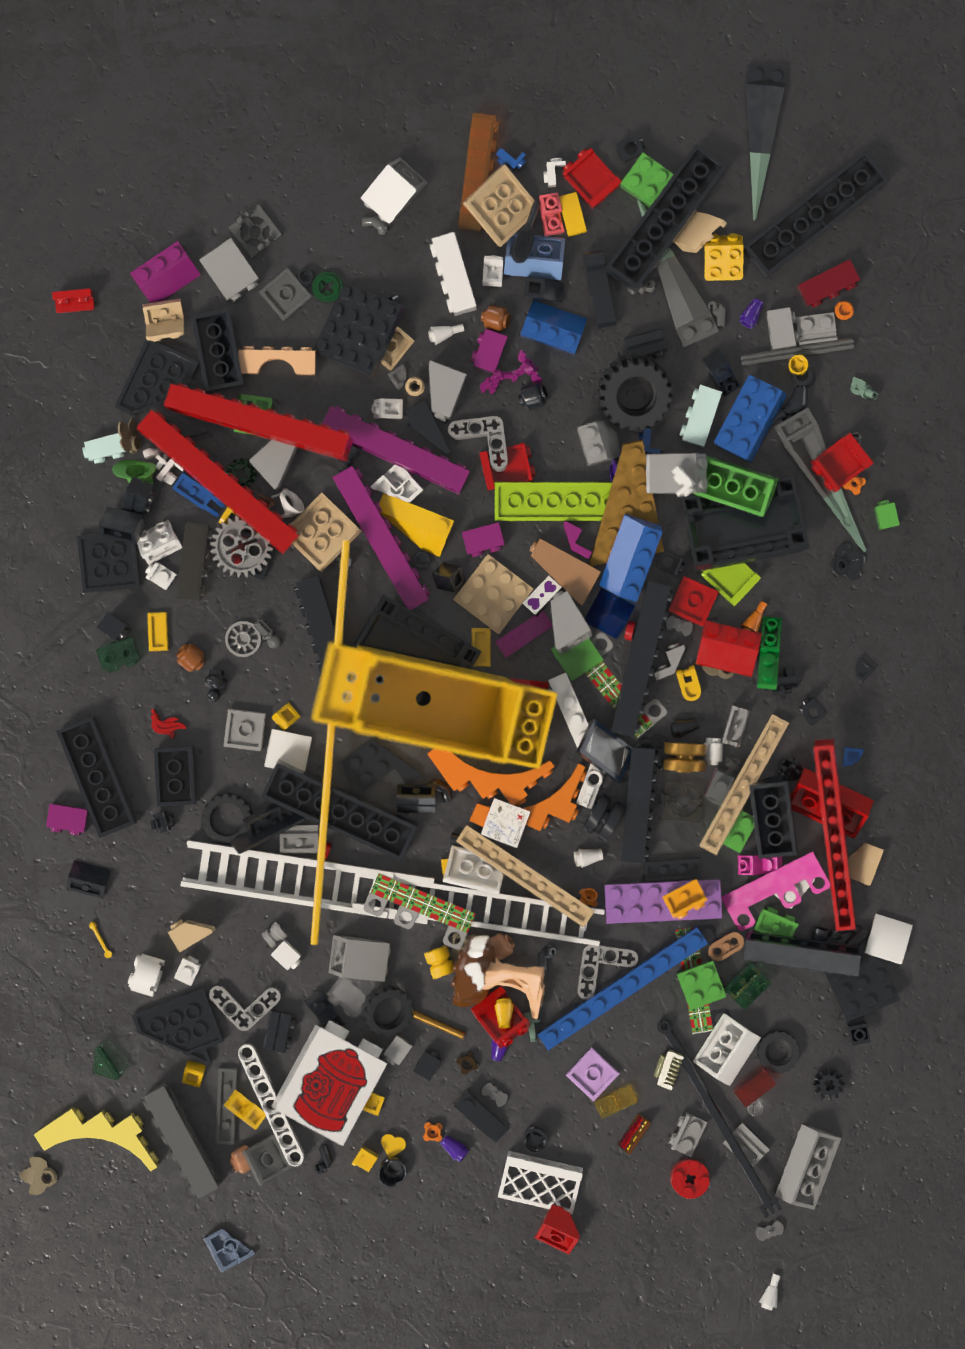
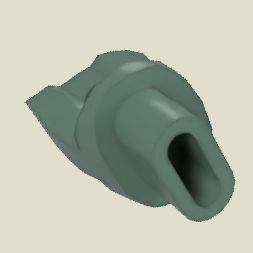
[850,377,878,400]
[522,1012,541,1042]

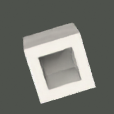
[271,940,301,971]

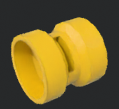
[788,355,808,376]

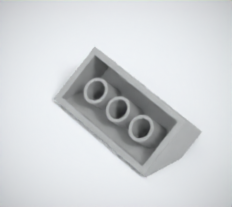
[775,1124,841,1210]

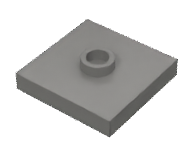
[223,709,267,751]

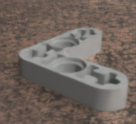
[448,416,508,472]
[578,944,638,1000]
[209,985,281,1031]

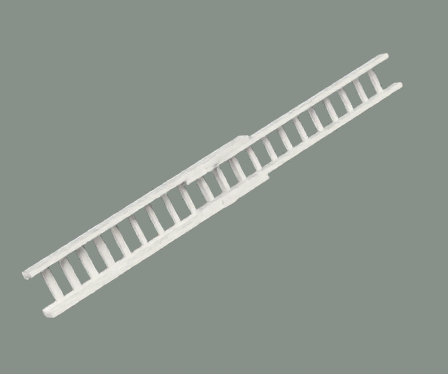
[181,840,605,946]

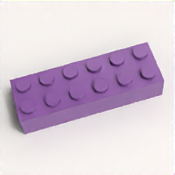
[604,878,722,924]

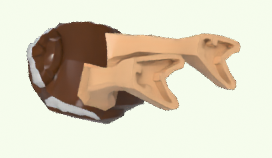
[451,935,545,1019]

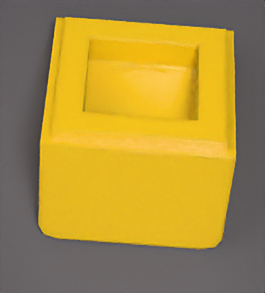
[271,702,301,731]
[182,1060,206,1088]

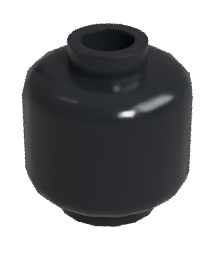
[518,382,548,410]

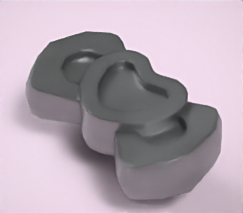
[627,279,656,295]
[665,615,693,637]
[481,1082,508,1107]
[756,1220,784,1241]

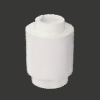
[703,738,723,765]

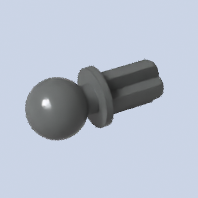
[253,619,282,649]

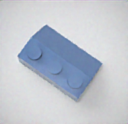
[504,233,565,280]

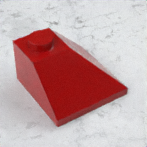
[535,1204,580,1254]

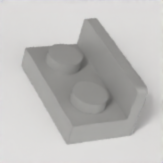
[669,1112,707,1157]

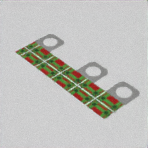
[585,633,667,738]
[364,873,475,949]

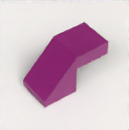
[563,521,592,559]

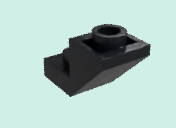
[304,990,345,1029]
[845,1016,871,1046]

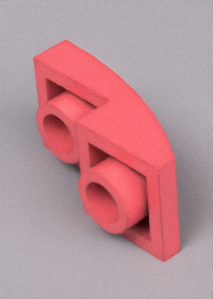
[539,193,564,236]

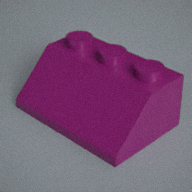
[130,241,201,303]

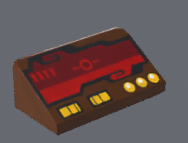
[618,1114,651,1155]

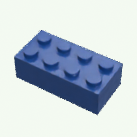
[714,375,787,463]

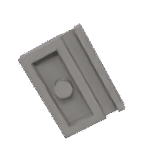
[795,312,837,346]
[280,825,319,854]
[723,1122,770,1167]

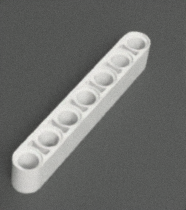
[238,1043,305,1166]

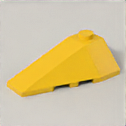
[379,493,454,557]

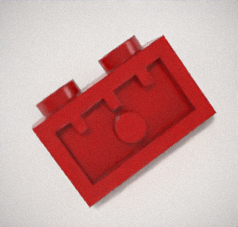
[52,289,95,313]

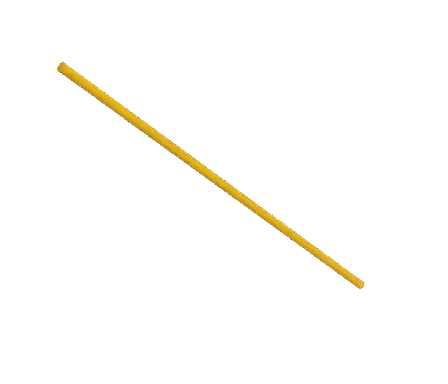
[311,540,350,945]

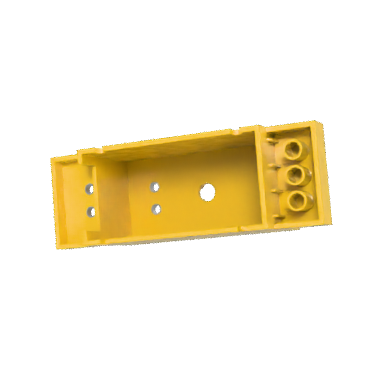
[311,642,557,769]

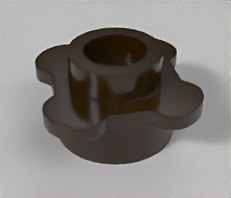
[456,1052,479,1075]

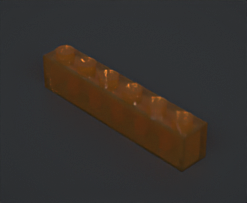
[458,113,499,232]

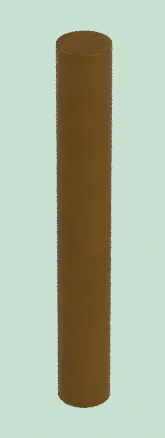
[412,1010,466,1040]

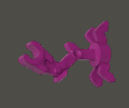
[480,350,542,394]

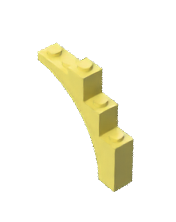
[34,1107,159,1171]

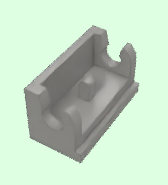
[721,706,750,748]

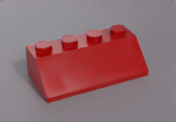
[791,768,874,839]

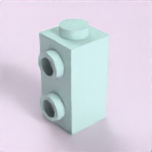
[82,433,128,464]

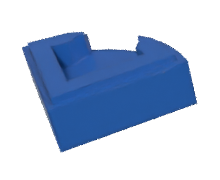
[842,747,864,766]

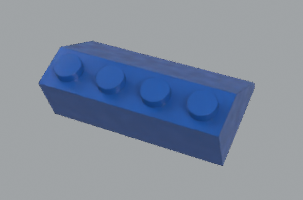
[599,514,663,602]

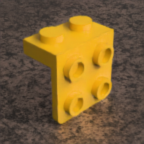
[704,233,744,281]

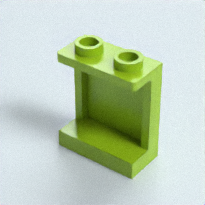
[701,563,761,606]

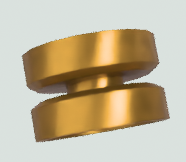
[663,742,707,773]

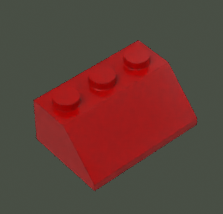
[695,621,762,677]

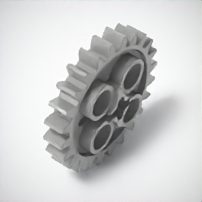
[210,516,273,578]

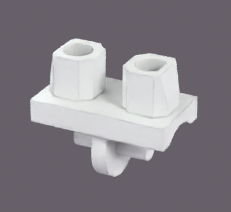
[155,454,184,485]

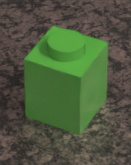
[874,500,900,530]

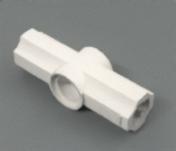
[576,764,604,809]

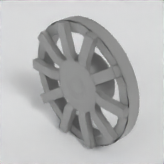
[225,621,261,657]

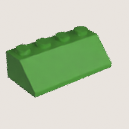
[692,455,779,517]

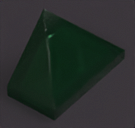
[92,1045,122,1080]

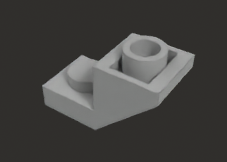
[653,643,685,681]

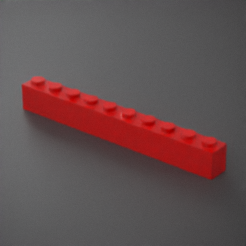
[164,383,354,461]
[137,410,299,555]
[814,739,856,931]

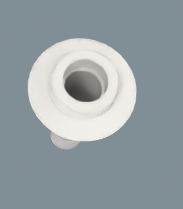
[428,324,464,345]
[759,1274,780,1311]

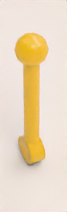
[89,922,112,958]

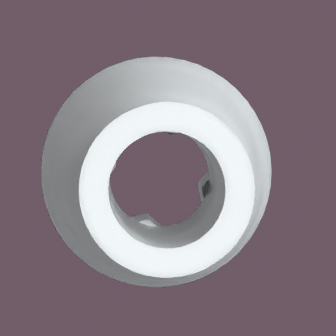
[574,849,603,868]

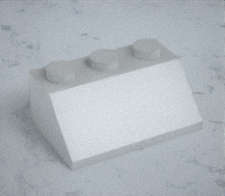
[693,1013,761,1086]

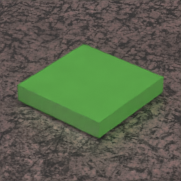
[551,639,603,681]

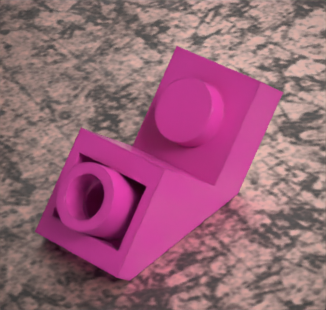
[738,855,782,875]

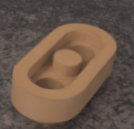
[708,932,744,961]

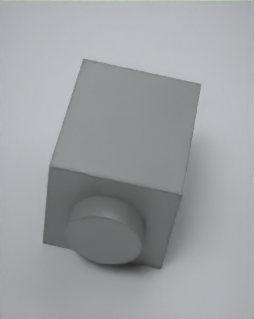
[384,1034,413,1065]

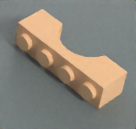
[238,346,316,375]

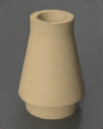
[405,377,425,396]

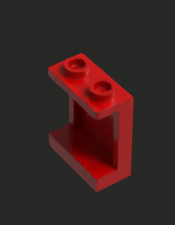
[562,148,622,209]
[811,433,873,492]
[479,443,536,491]
[471,986,531,1049]

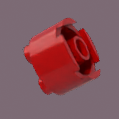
[670,1158,710,1199]

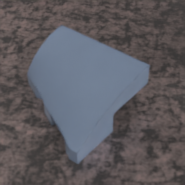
[203,1229,255,1273]

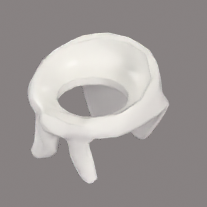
[271,488,304,518]

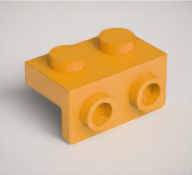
[662,879,707,919]

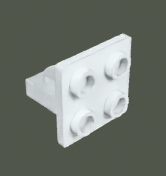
[137,520,183,565]

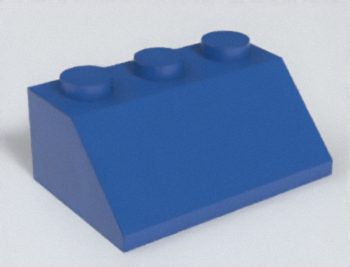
[520,300,587,355]

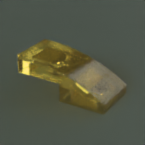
[594,1084,638,1119]

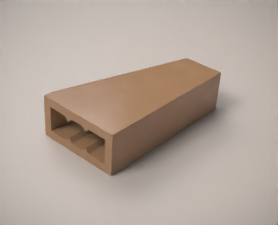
[529,539,601,605]

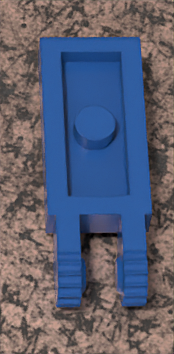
[172,473,226,517]

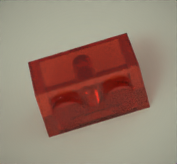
[733,1067,776,1107]

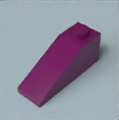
[495,611,553,658]

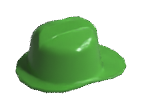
[112,459,156,484]

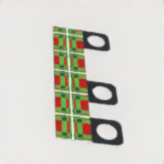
[675,924,730,1034]

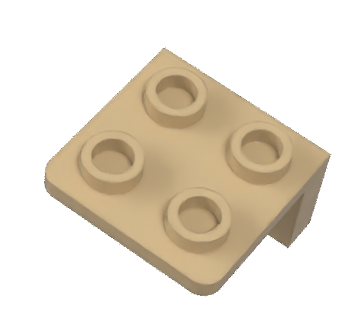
[142,298,185,341]

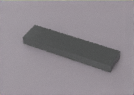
[215,1067,238,1145]

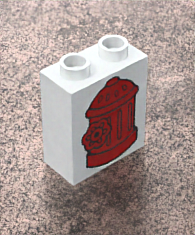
[271,1020,387,1146]

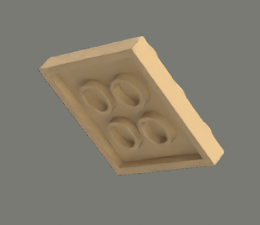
[463,164,540,247]
[291,493,362,572]
[453,554,533,634]

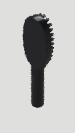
[511,201,540,263]

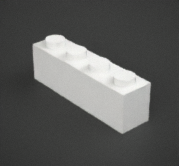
[548,673,588,748]

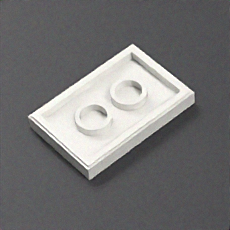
[443,845,504,895]

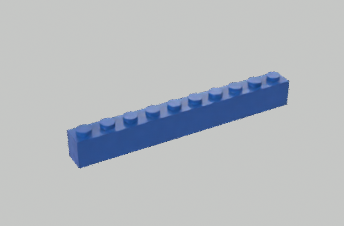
[537,926,708,1050]

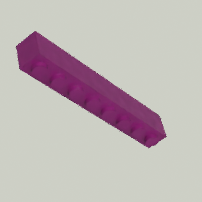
[322,406,470,495]
[332,466,430,610]

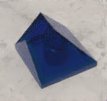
[584,588,635,639]

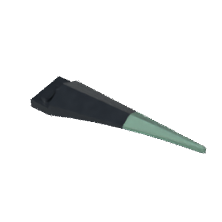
[746,65,786,221]

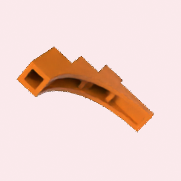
[427,748,555,807]
[470,763,587,831]

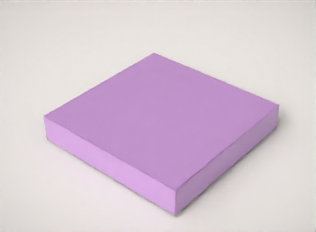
[566,1047,620,1101]

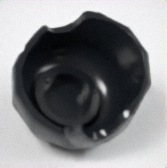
[377,1157,408,1188]

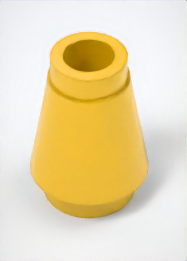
[495,999,514,1028]

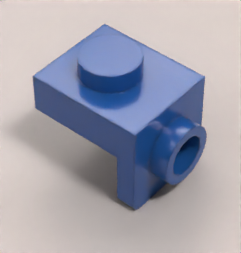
[496,148,526,171]
[638,429,661,456]

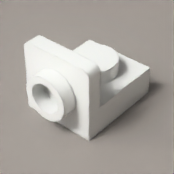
[372,398,403,419]
[672,466,696,497]
[145,562,177,591]
[174,956,201,986]

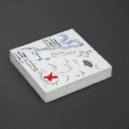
[481,798,530,848]

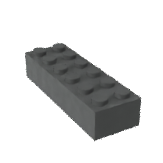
[143,1082,222,1199]

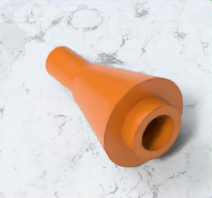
[741,601,767,632]

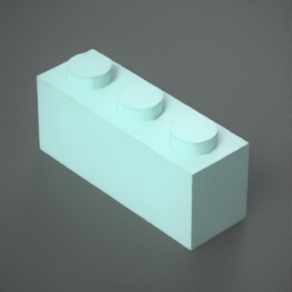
[680,385,722,448]

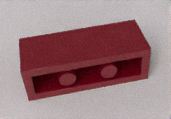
[797,259,860,308]

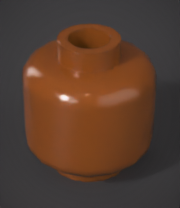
[481,305,511,332]
[176,644,205,672]

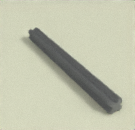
[740,338,854,366]

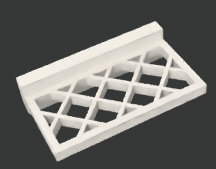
[498,1151,583,1215]

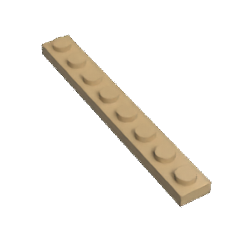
[700,714,789,855]
[456,825,595,928]

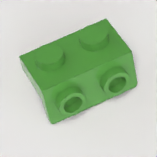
[754,907,799,937]

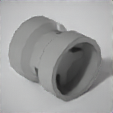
[261,922,288,948]

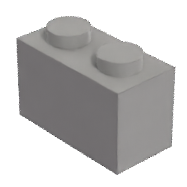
[766,307,799,350]

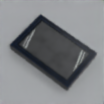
[576,719,632,783]

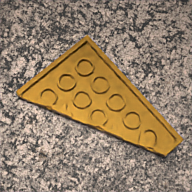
[590,440,664,566]

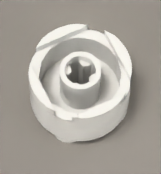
[128,954,165,997]

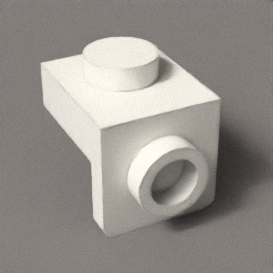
[543,158,566,188]
[483,255,503,287]

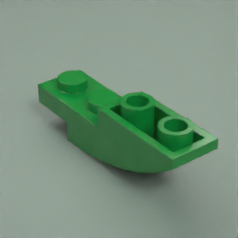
[757,617,782,690]

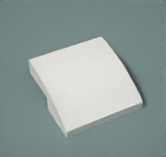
[264,729,312,771]
[864,914,912,964]

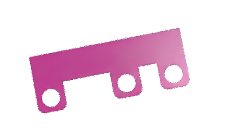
[721,852,830,931]

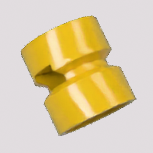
[424,945,454,979]

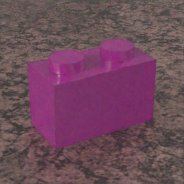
[471,329,507,374]
[462,522,505,558]
[46,803,89,836]

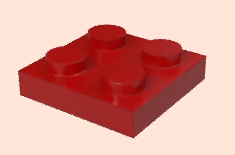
[668,576,719,627]

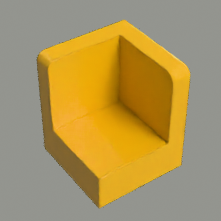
[352,1145,379,1172]

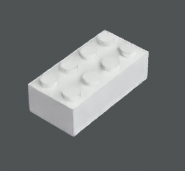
[429,232,477,316]

